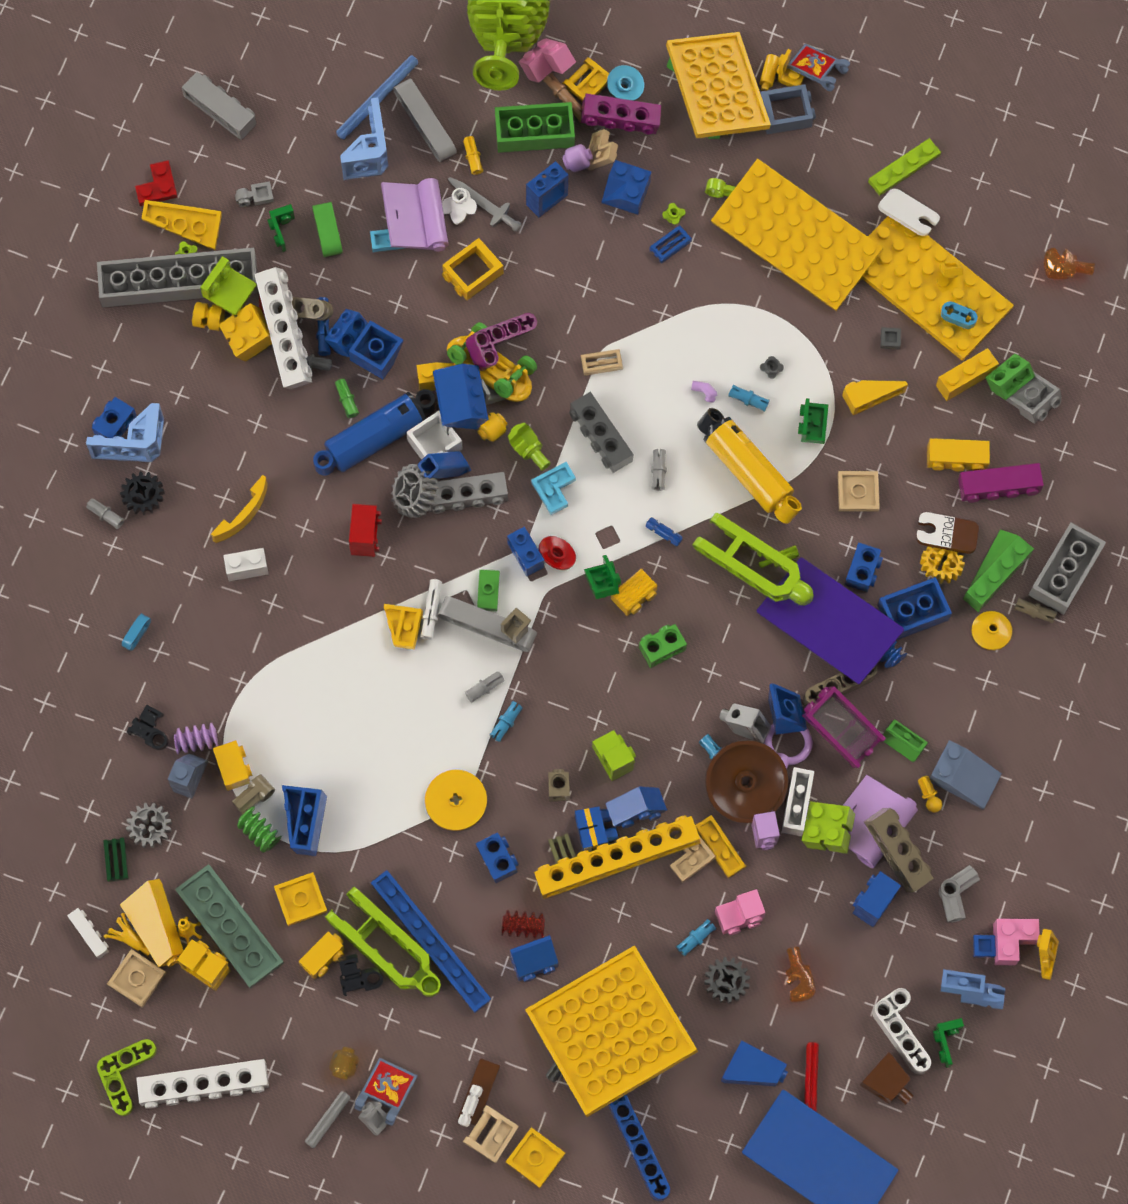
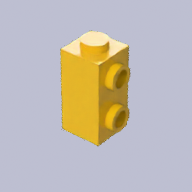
[299,931,345,979]

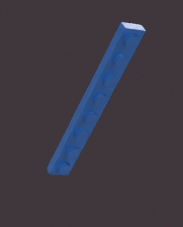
[371,870,491,1013]

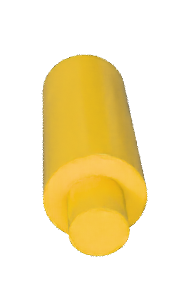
[759,54,779,91]

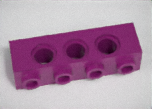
[581,93,661,135]

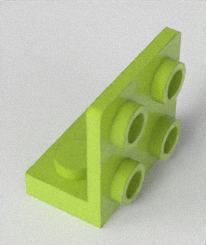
[200,256,257,315]

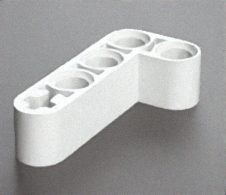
[872,988,931,1075]

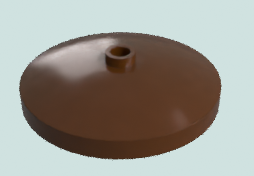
[705,740,788,823]

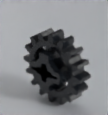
[120,471,165,515]

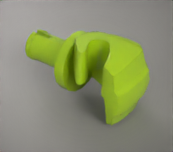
[508,422,551,471]

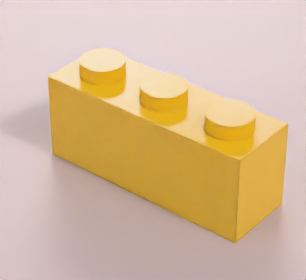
[936,348,999,401]
[927,438,990,471]

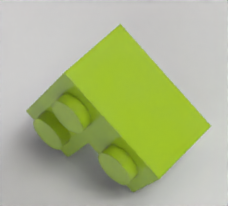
[592,730,636,781]

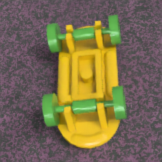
[447,322,537,402]

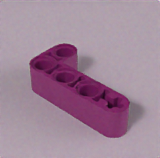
[466,313,537,371]

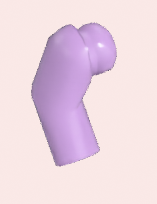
[691,381,717,402]

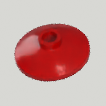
[539,536,576,570]

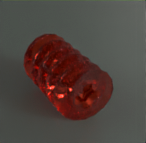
[501,910,545,939]

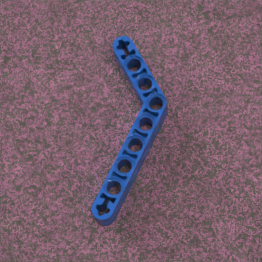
[608,1095,670,1201]

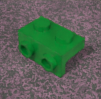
[798,398,829,444]
[584,555,621,599]

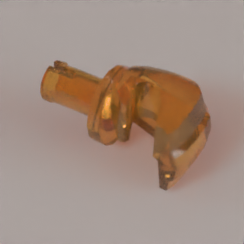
[1044,248,1095,279]
[785,947,816,1003]

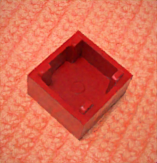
[349,504,382,557]

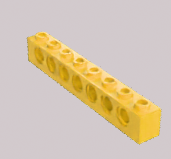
[534,815,701,899]

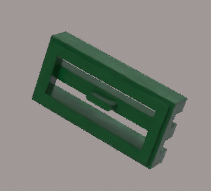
[103,837,129,882]

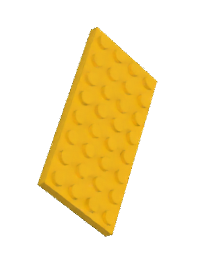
[711,158,883,311]
[862,216,1014,361]

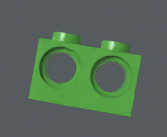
[985,354,1035,400]
[639,624,687,668]

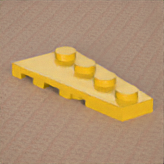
[141,200,222,251]

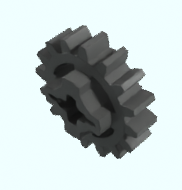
[704,957,750,1004]

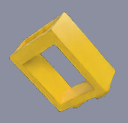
[442,238,504,301]

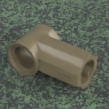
[232,774,275,814]

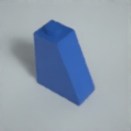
[721,1040,788,1086]

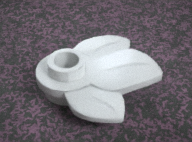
[442,188,477,225]

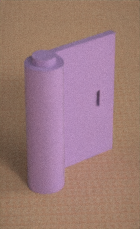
[381,178,449,252]
[842,775,918,868]

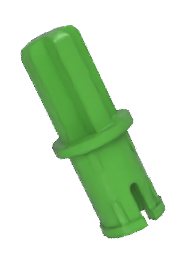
[335,379,359,418]

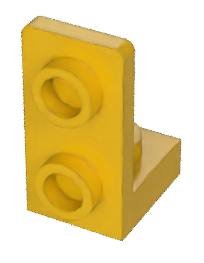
[776,49,805,87]

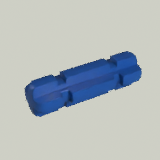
[646,517,683,546]

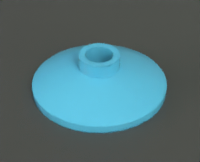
[607,65,644,101]

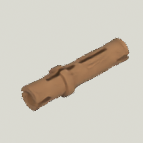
[543,73,582,123]

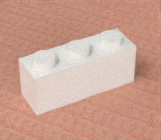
[781,767,814,836]

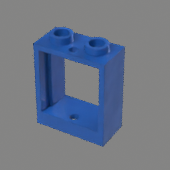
[526,161,569,218]

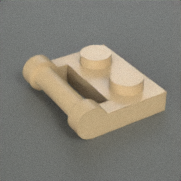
[463,1105,519,1163]

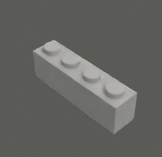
[182,72,256,140]

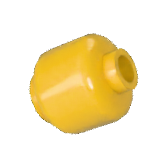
[477,412,508,442]

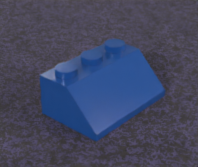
[433,364,489,430]

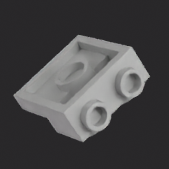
[1006,372,1062,424]

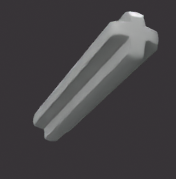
[305,1091,350,1148]

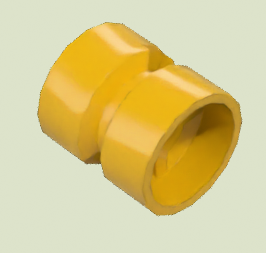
[192,302,225,331]

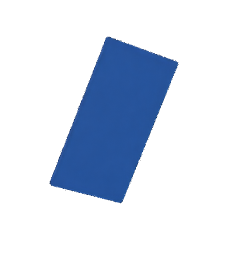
[742,1090,898,1204]

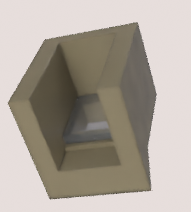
[501,607,531,644]

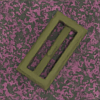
[548,833,581,879]

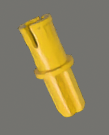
[463,136,484,175]

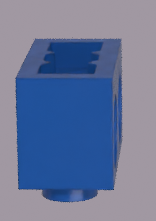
[324,309,368,357]
[507,526,544,577]
[844,542,883,592]
[476,832,519,883]

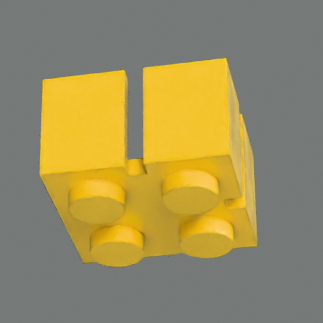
[219,303,272,362]
[177,940,230,991]

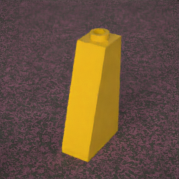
[120,879,184,967]

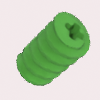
[237,806,282,853]

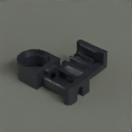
[127,705,169,750]
[338,953,383,996]

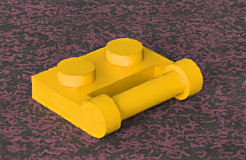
[562,57,609,101]

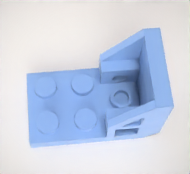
[340,97,388,180]
[86,403,164,462]

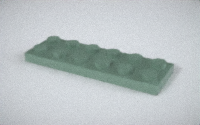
[175,864,284,989]

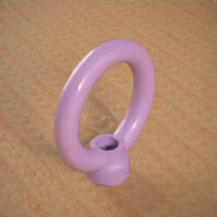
[764,724,813,770]

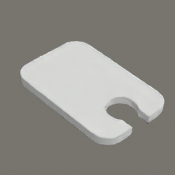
[878,189,940,236]

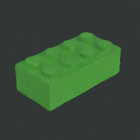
[495,102,575,153]

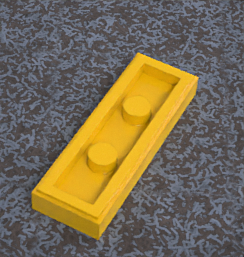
[695,815,746,878]

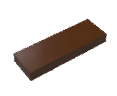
[458,1058,500,1126]

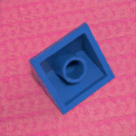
[768,683,807,735]

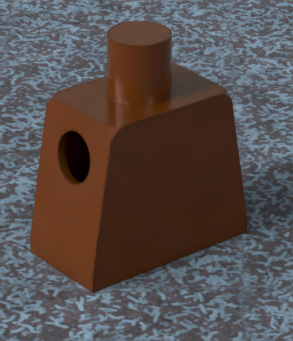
[860,1052,914,1105]

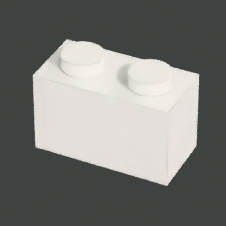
[223,548,269,582]

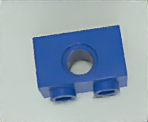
[92,397,137,438]

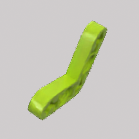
[97,1039,157,1116]

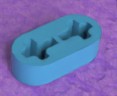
[941,301,978,329]
[121,613,151,651]

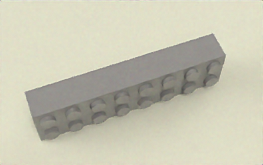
[97,248,259,307]

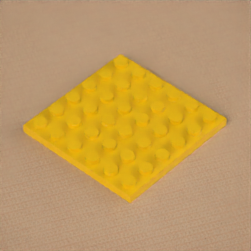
[525,945,698,1117]

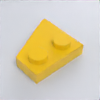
[1037,929,1059,980]

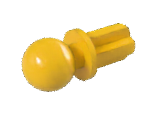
[918,776,942,813]

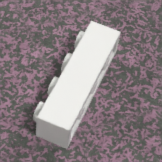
[67,908,109,960]

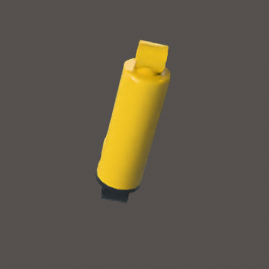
[697,408,802,524]

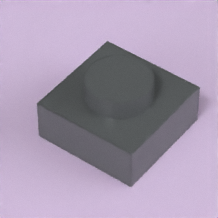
[880,327,901,350]

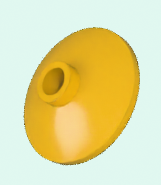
[971,611,1012,650]

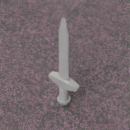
[448,177,522,232]

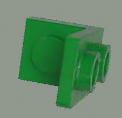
[267,204,295,252]
[933,1018,964,1068]

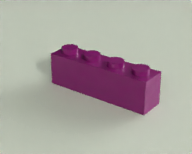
[958,463,1044,503]

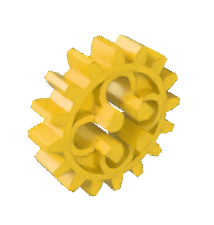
[920,546,965,584]

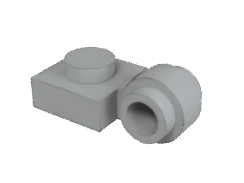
[235,181,274,207]

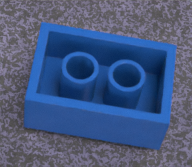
[877,577,952,640]

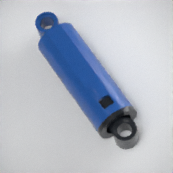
[313,389,436,476]

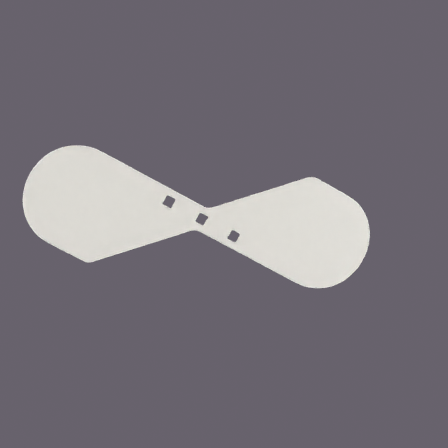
[223,304,835,853]

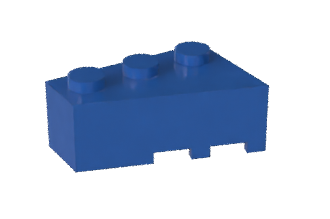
[282,785,327,856]

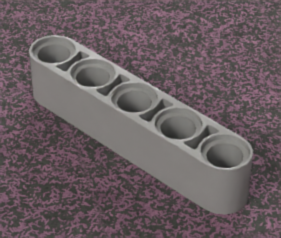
[393,79,457,162]
[438,596,537,652]

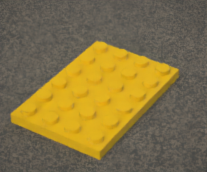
[666,32,771,138]

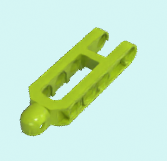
[692,513,813,605]
[325,886,441,997]

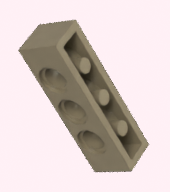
[864,808,934,892]

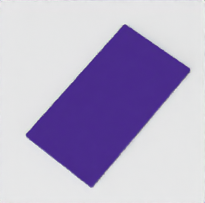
[756,557,904,685]

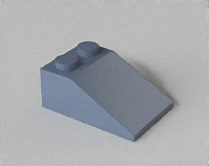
[930,740,1002,810]

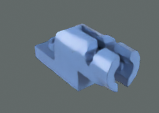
[941,969,1005,1010]

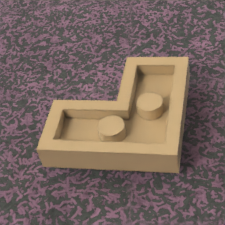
[586,129,618,171]
[670,832,716,883]

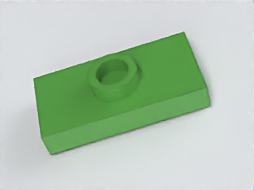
[477,570,500,611]

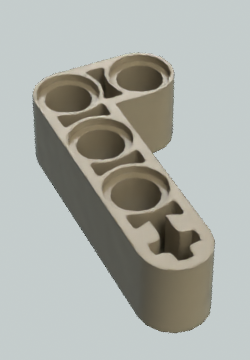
[803,665,877,706]

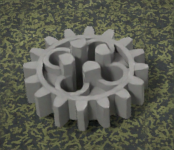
[126,803,172,848]

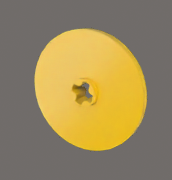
[425,770,487,831]

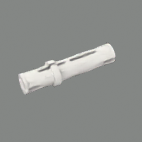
[420,579,442,640]

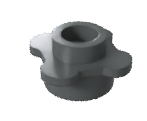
[760,356,784,379]

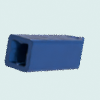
[418,451,471,479]

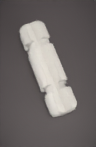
[458,1085,483,1127]

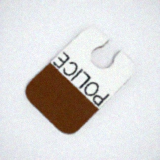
[916,512,979,554]

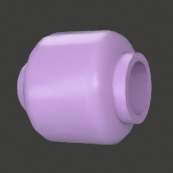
[563,144,593,172]

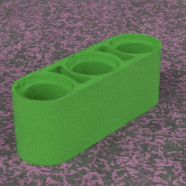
[312,202,343,257]

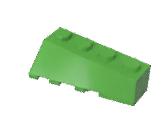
[963,529,1034,612]

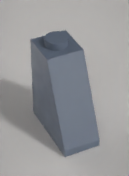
[168,754,208,799]

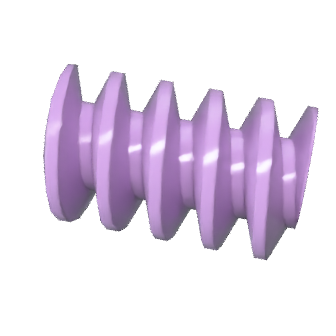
[174,723,218,754]

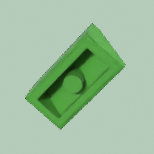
[883,719,928,762]

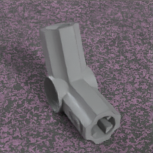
[939,865,980,923]

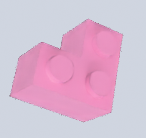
[519,38,576,83]
[715,889,765,935]
[993,919,1040,965]

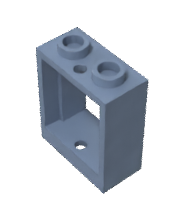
[760,84,816,134]

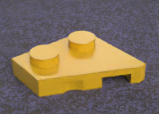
[384,604,423,650]

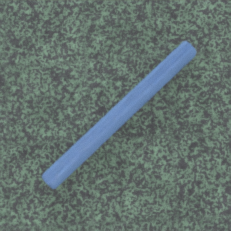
[336,55,418,139]

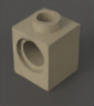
[548,769,570,801]

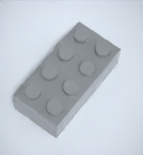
[1028,522,1106,615]

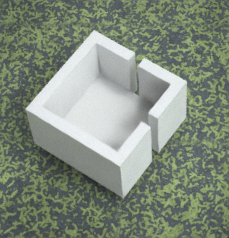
[406,411,463,460]

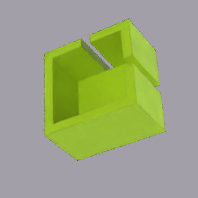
[802,801,856,854]

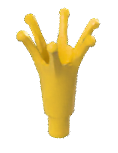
[104,913,150,956]
[176,916,202,945]

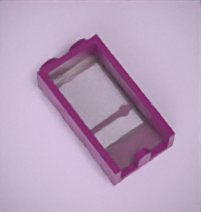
[802,686,886,768]

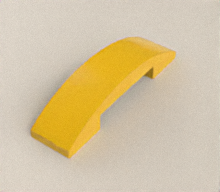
[211,475,268,543]

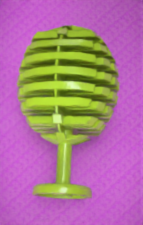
[467,0,550,91]

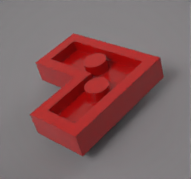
[135,160,178,206]

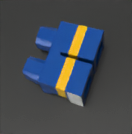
[574,806,618,852]

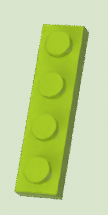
[868,138,941,196]

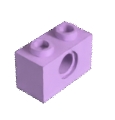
[751,811,780,850]

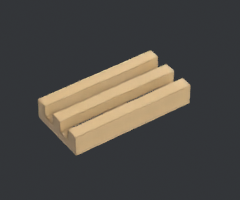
[581,349,623,376]

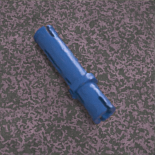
[316,297,331,356]

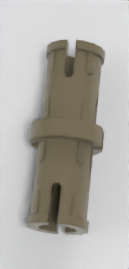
[1014,598,1057,624]

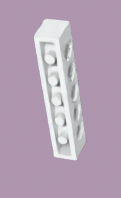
[254,267,312,389]
[137,1059,269,1109]

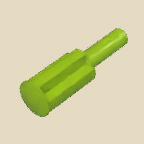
[758,545,799,568]

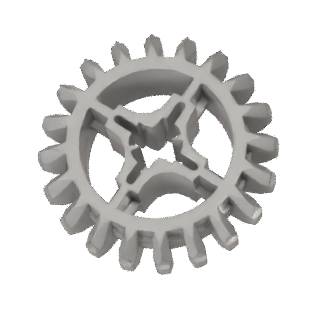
[390,464,438,518]

